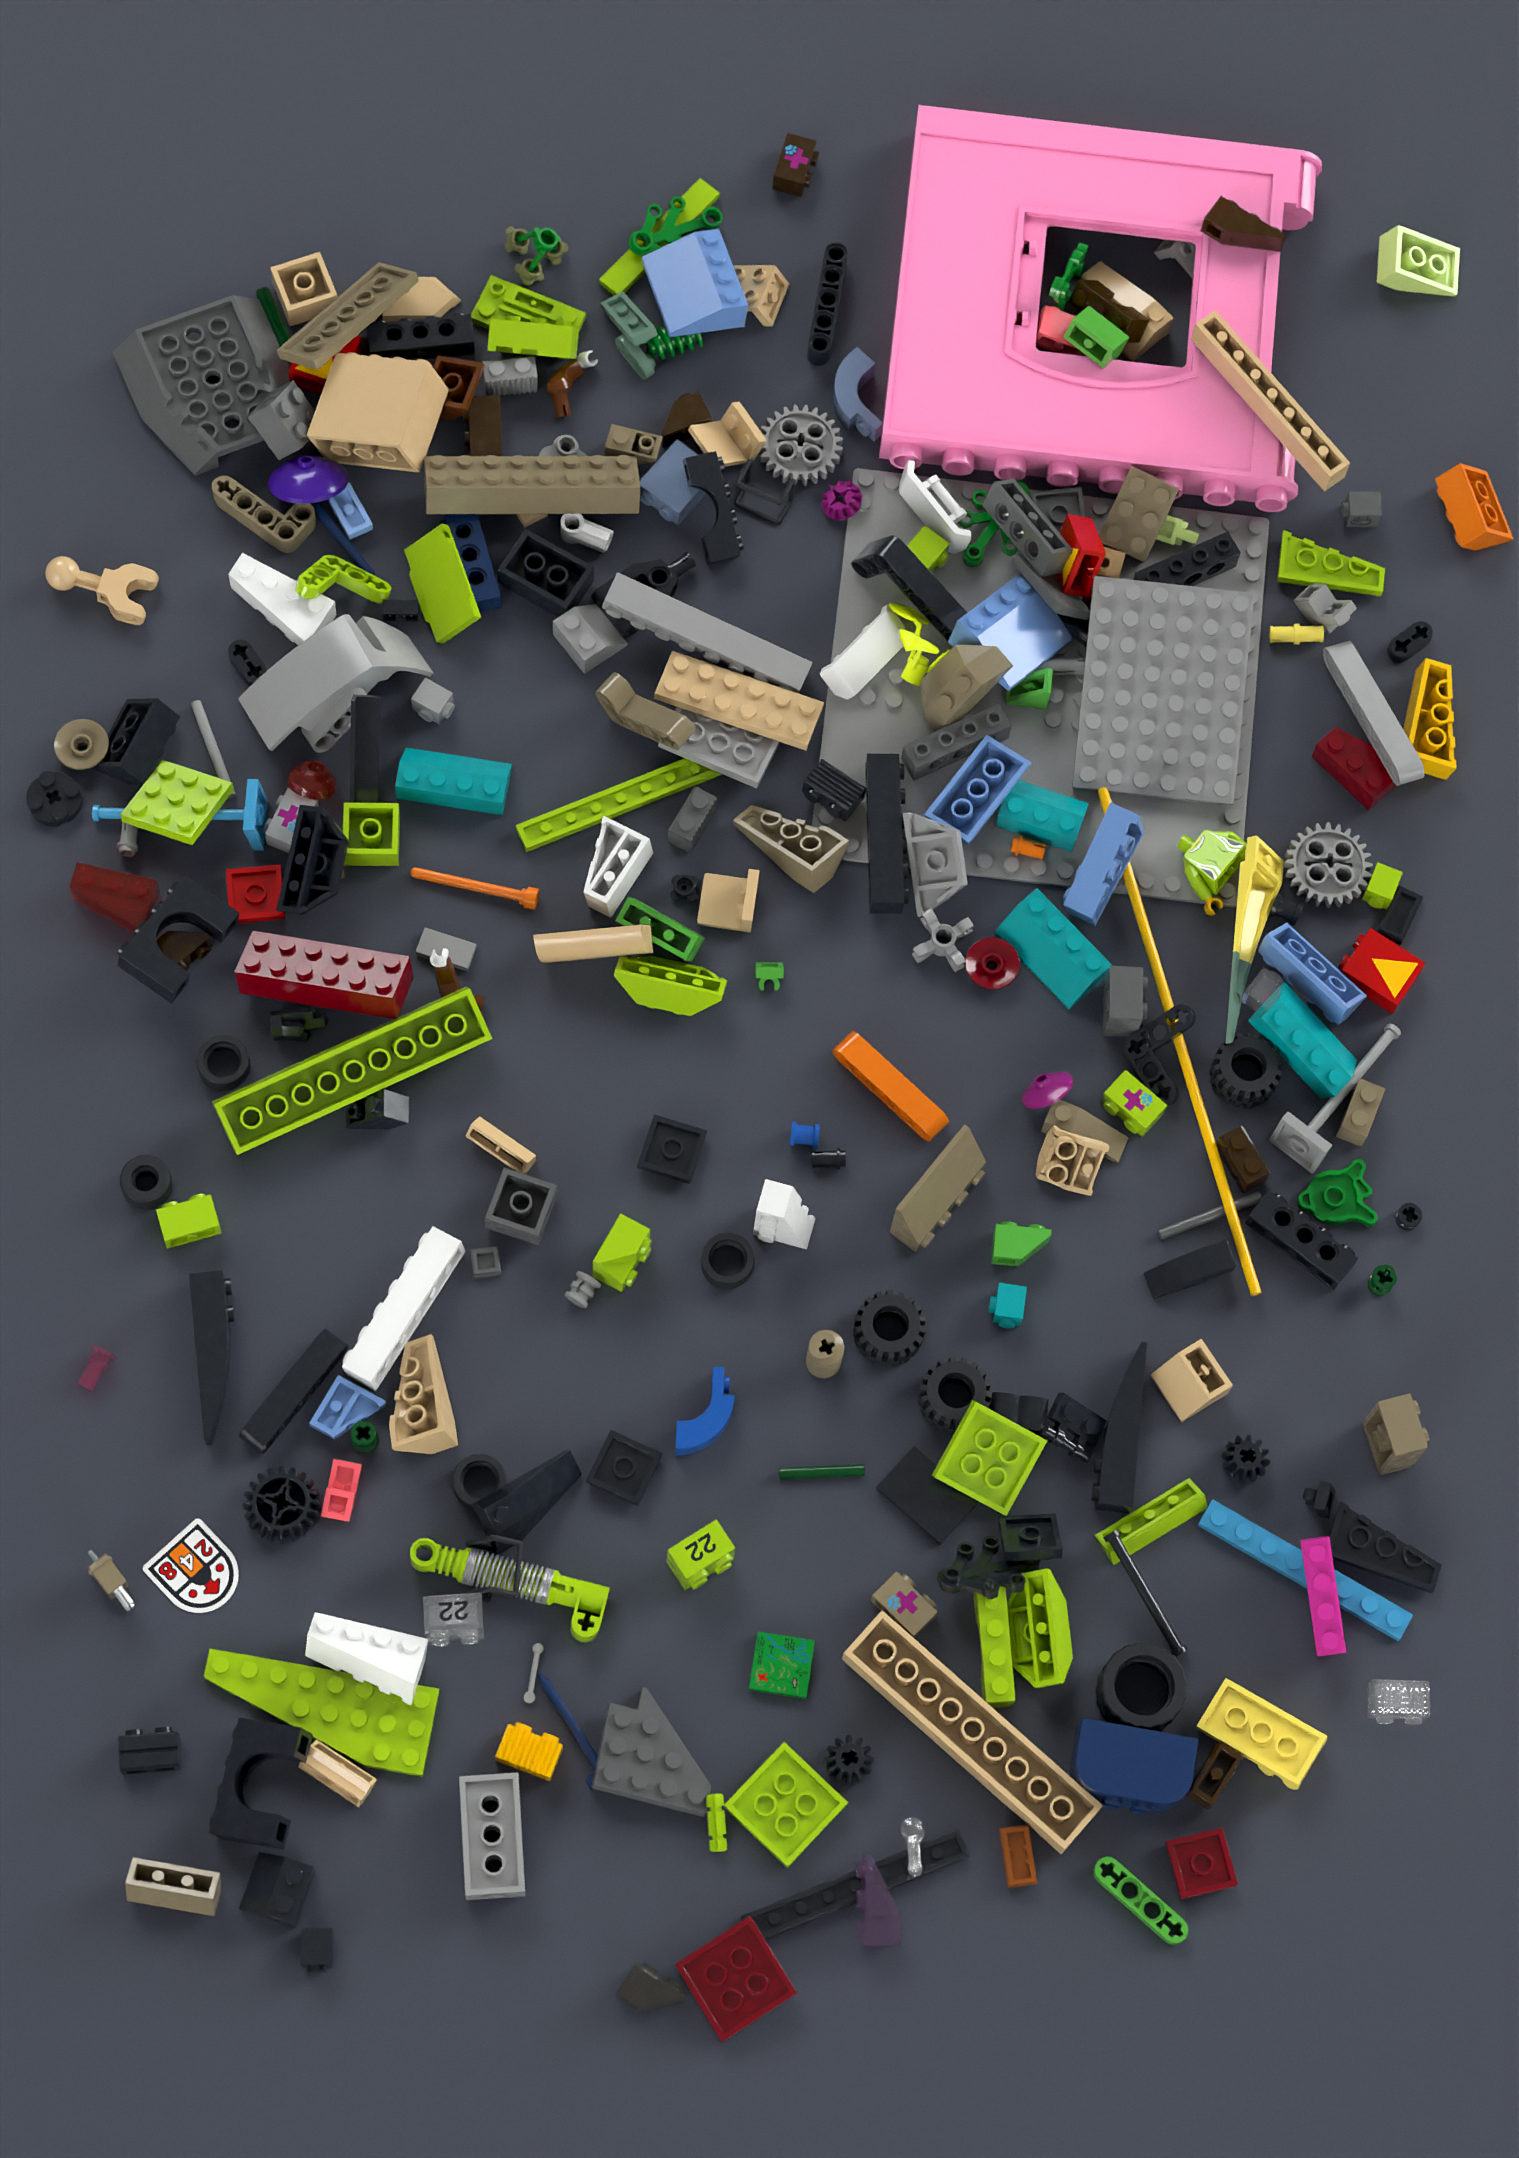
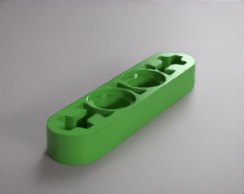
[1093,1857,1188,1945]

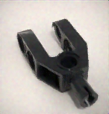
[591,552,696,638]

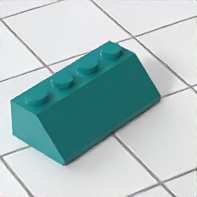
[395,747,512,815]
[994,888,1112,1010]
[1248,982,1357,1099]

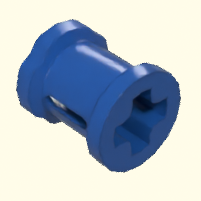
[790,1121,820,1149]

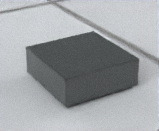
[470,1246,502,1279]

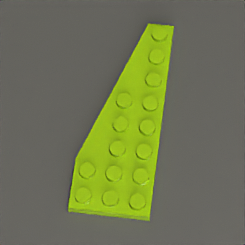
[204,1649,439,1777]

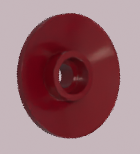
[965,937,1020,990]

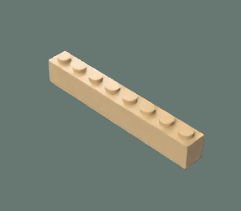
[1191,310,1350,492]

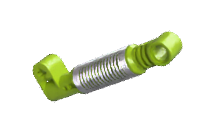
[410,1538,610,1642]

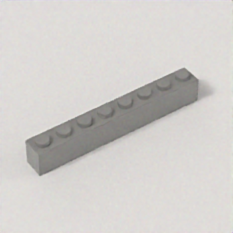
[602,572,813,693]

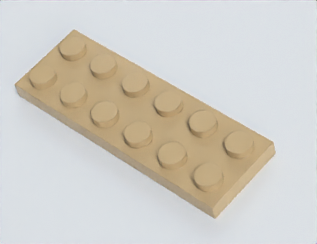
[654,651,824,751]

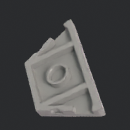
[903,812,968,917]

